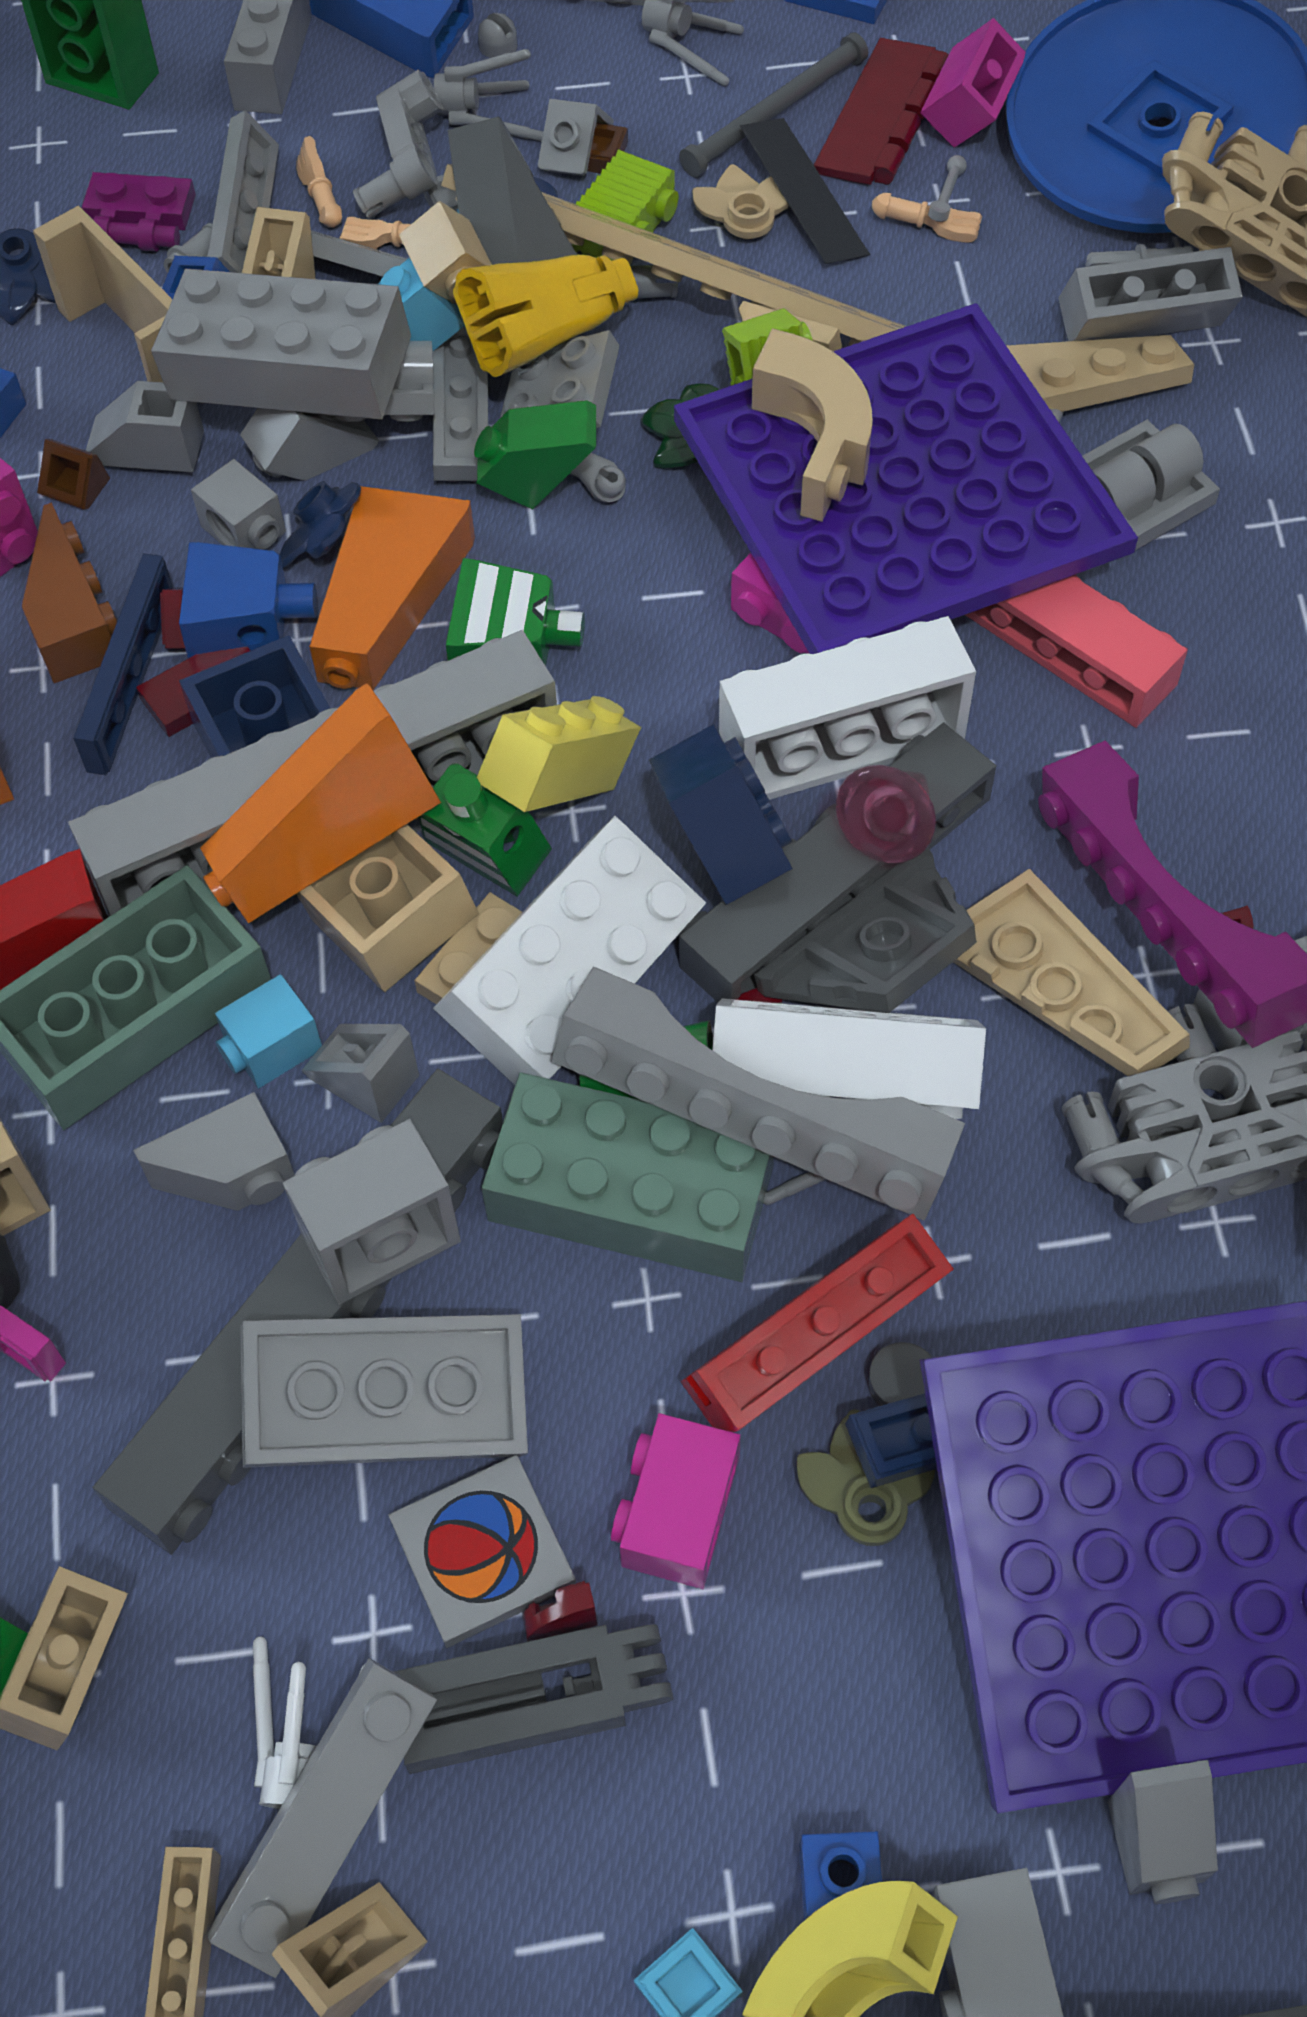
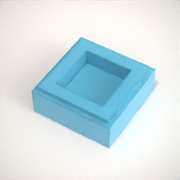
[633,1928,743,2017]

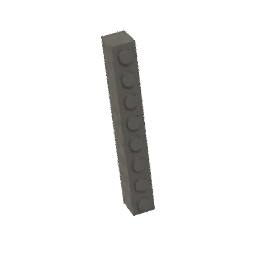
[92,1068,503,1555]

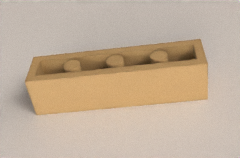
[145,1847,221,2017]

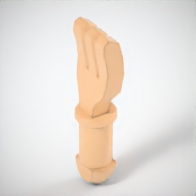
[296,136,342,228]
[871,193,982,242]
[340,217,411,249]

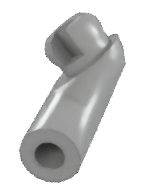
[570,453,626,503]

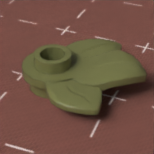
[797,1409,935,1546]

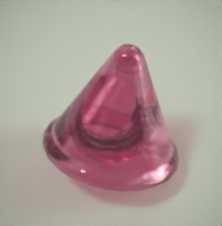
[836,765,936,863]

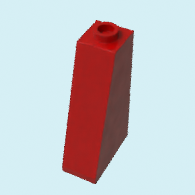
[0,849,108,990]

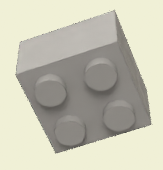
[282,1119,461,1305]

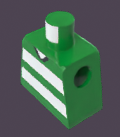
[446,558,585,666]
[419,763,552,897]

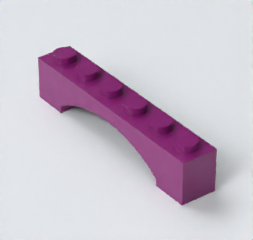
[1038,740,1307,1048]

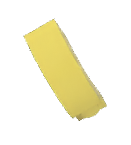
[742,1881,958,2017]

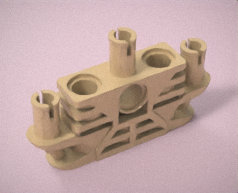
[1162,112,1307,317]

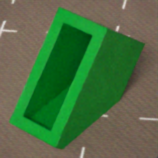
[474,400,596,510]

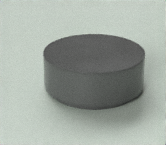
[868,1342,932,1406]

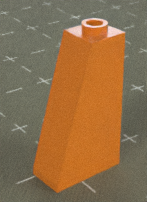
[309,486,475,690]
[200,683,441,924]

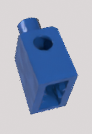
[179,542,318,658]

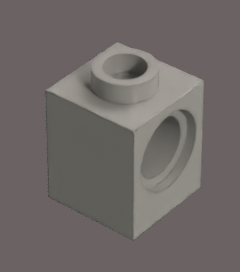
[191,459,286,549]

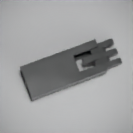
[393,1624,674,1774]

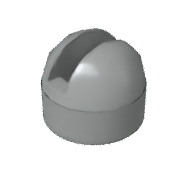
[478,13,518,58]

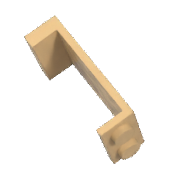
[33,205,172,383]

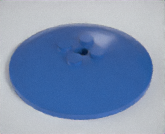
[1006,0,1307,233]

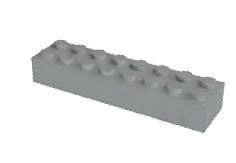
[68,630,557,917]

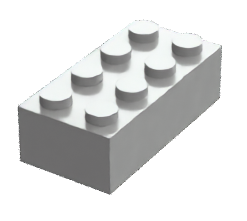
[151,269,411,419]

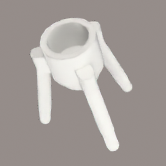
[253,1637,365,1809]

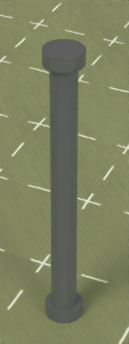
[679,32,868,178]

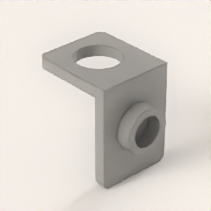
[538,99,614,176]

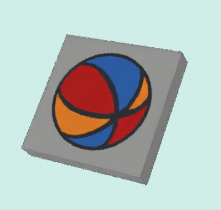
[388,1454,576,1649]

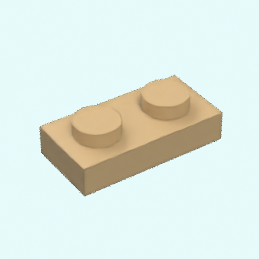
[414,892,522,1004]

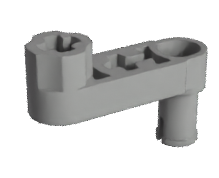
[353,70,443,220]

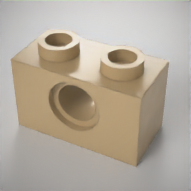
[0,1566,128,1751]

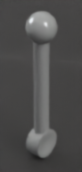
[928,155,967,222]

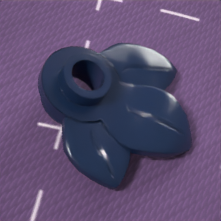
[0,228,56,325]
[280,481,361,568]

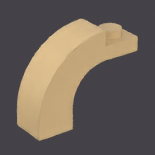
[752,328,872,522]

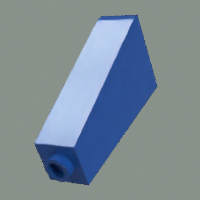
[309,0,474,78]

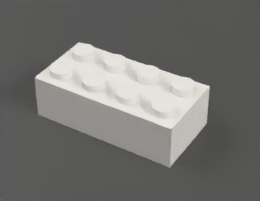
[719,616,976,800]
[433,816,706,1085]
[712,998,986,1119]

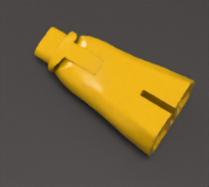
[453,255,639,377]

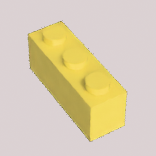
[477,696,641,812]

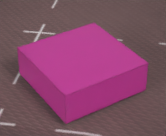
[0,1305,66,1382]

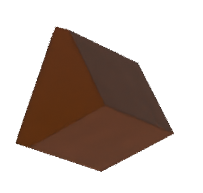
[37,438,110,509]

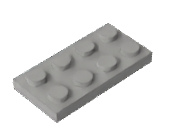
[240,1314,528,1468]

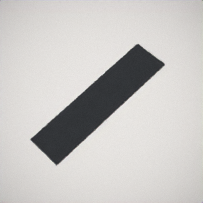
[740,118,870,264]

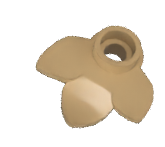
[692,164,789,239]

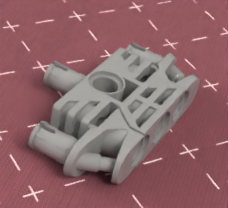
[1061,1004,1307,1223]

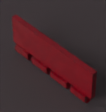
[814,37,949,185]

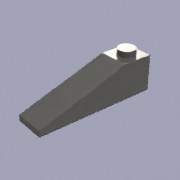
[447,116,579,265]

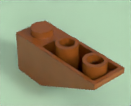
[22,502,117,684]

